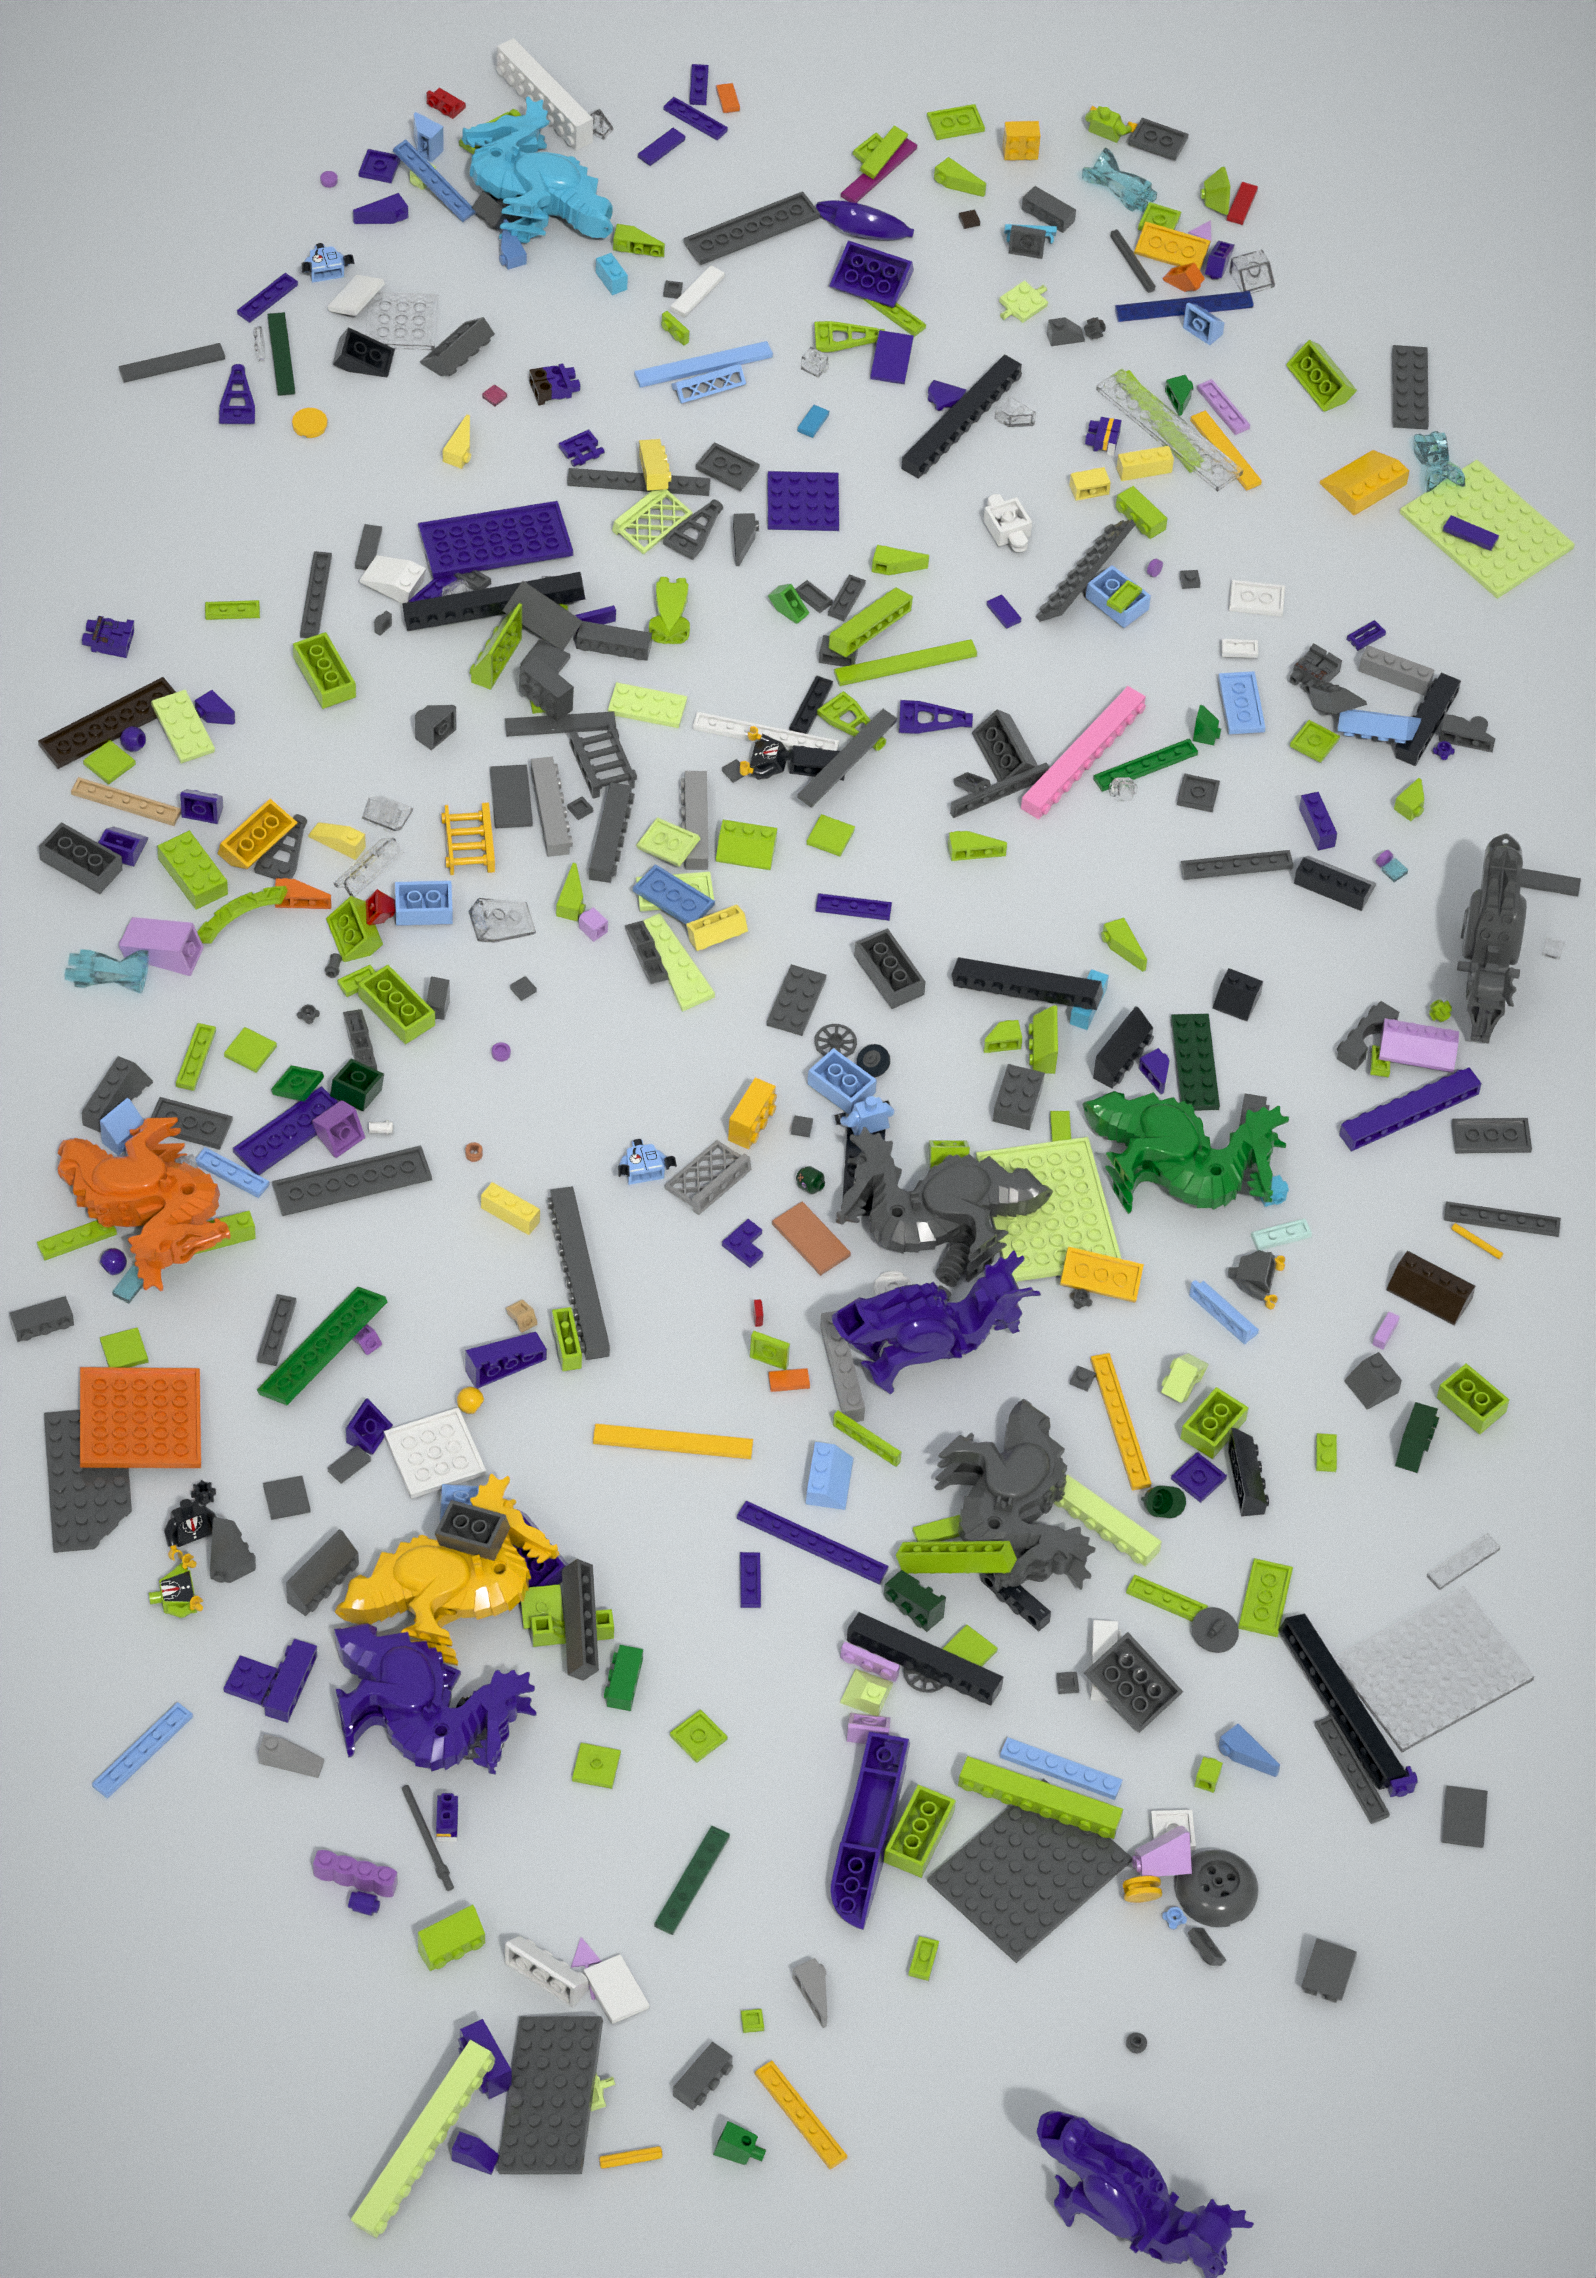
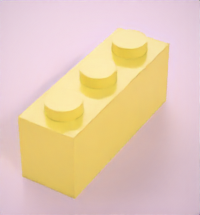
[1116,446,1174,481]
[686,904,748,951]
[481,1182,540,1235]

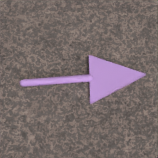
[1188,220,1211,241]
[571,1937,602,2000]

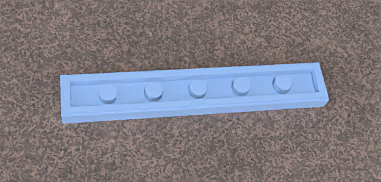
[92,1702,193,1799]

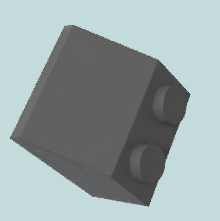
[472,191,522,229]
[415,705,456,751]
[1344,1352,1402,1410]

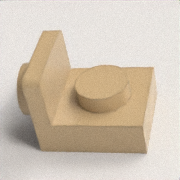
[506,1300,538,1332]

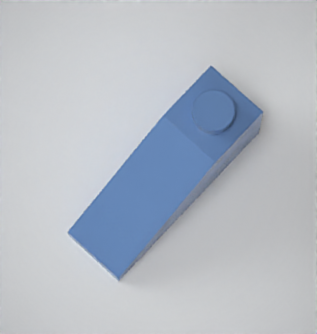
[499,219,527,270]
[1218,1724,1280,1777]

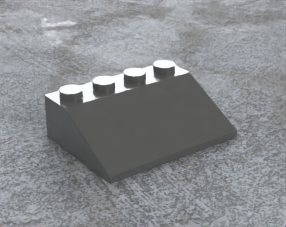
[1084,1632,1183,1733]

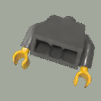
[1228,1250,1285,1309]

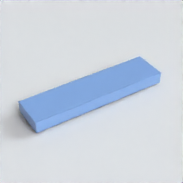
[194,1147,270,1198]

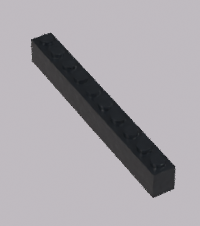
[901,354,1022,479]
[402,572,586,631]
[1278,1613,1406,1790]

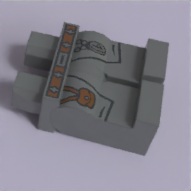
[1289,643,1342,694]

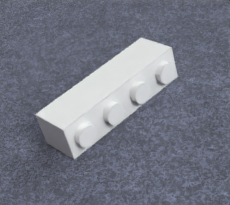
[1090,1620,1121,1702]

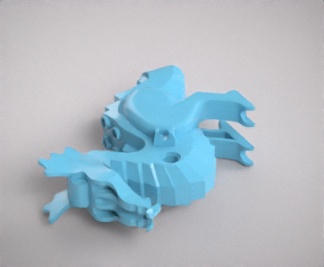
[462,96,613,243]

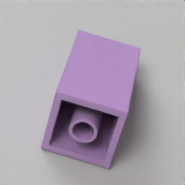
[119,917,204,976]

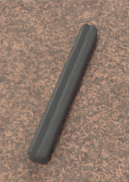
[1110,229,1156,293]

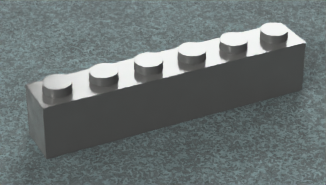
[589,782,635,883]
[562,1559,599,1681]

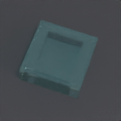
[1382,858,1408,882]

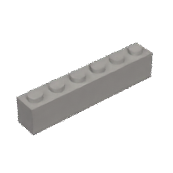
[531,756,573,857]
[681,771,709,870]
[820,1311,865,1422]

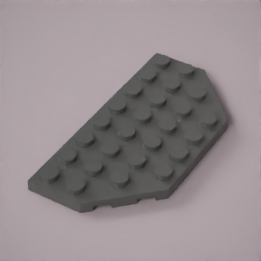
[44,1410,132,1553]

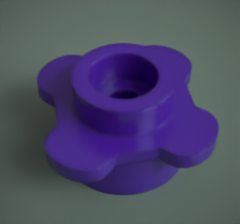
[1433,741,1455,760]

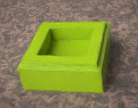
[741,2009,764,2033]

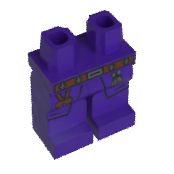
[82,616,134,658]

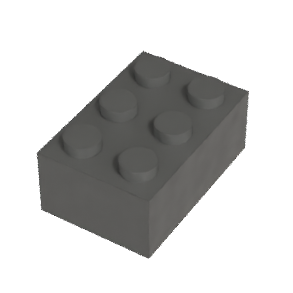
[519,656,574,721]
[993,1064,1045,1131]
[435,1500,510,1561]

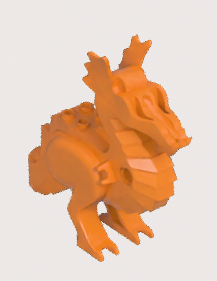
[58,1117,231,1291]

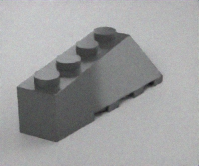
[82,1056,153,1132]

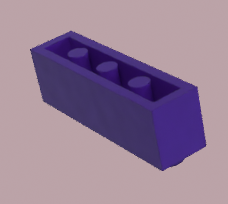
[262,1639,318,1723]

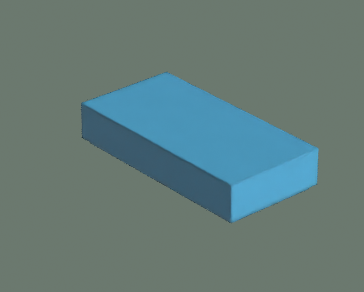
[797,405,829,438]

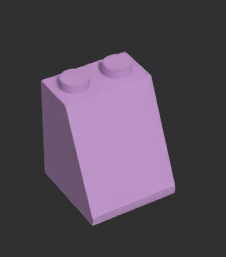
[1132,1826,1192,1876]

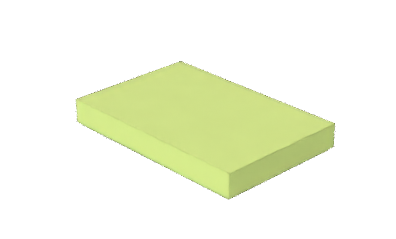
[636,817,701,867]

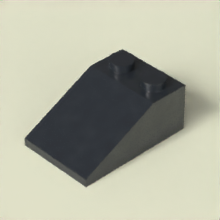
[333,327,395,378]

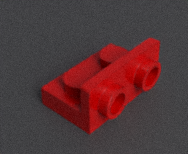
[426,87,466,119]

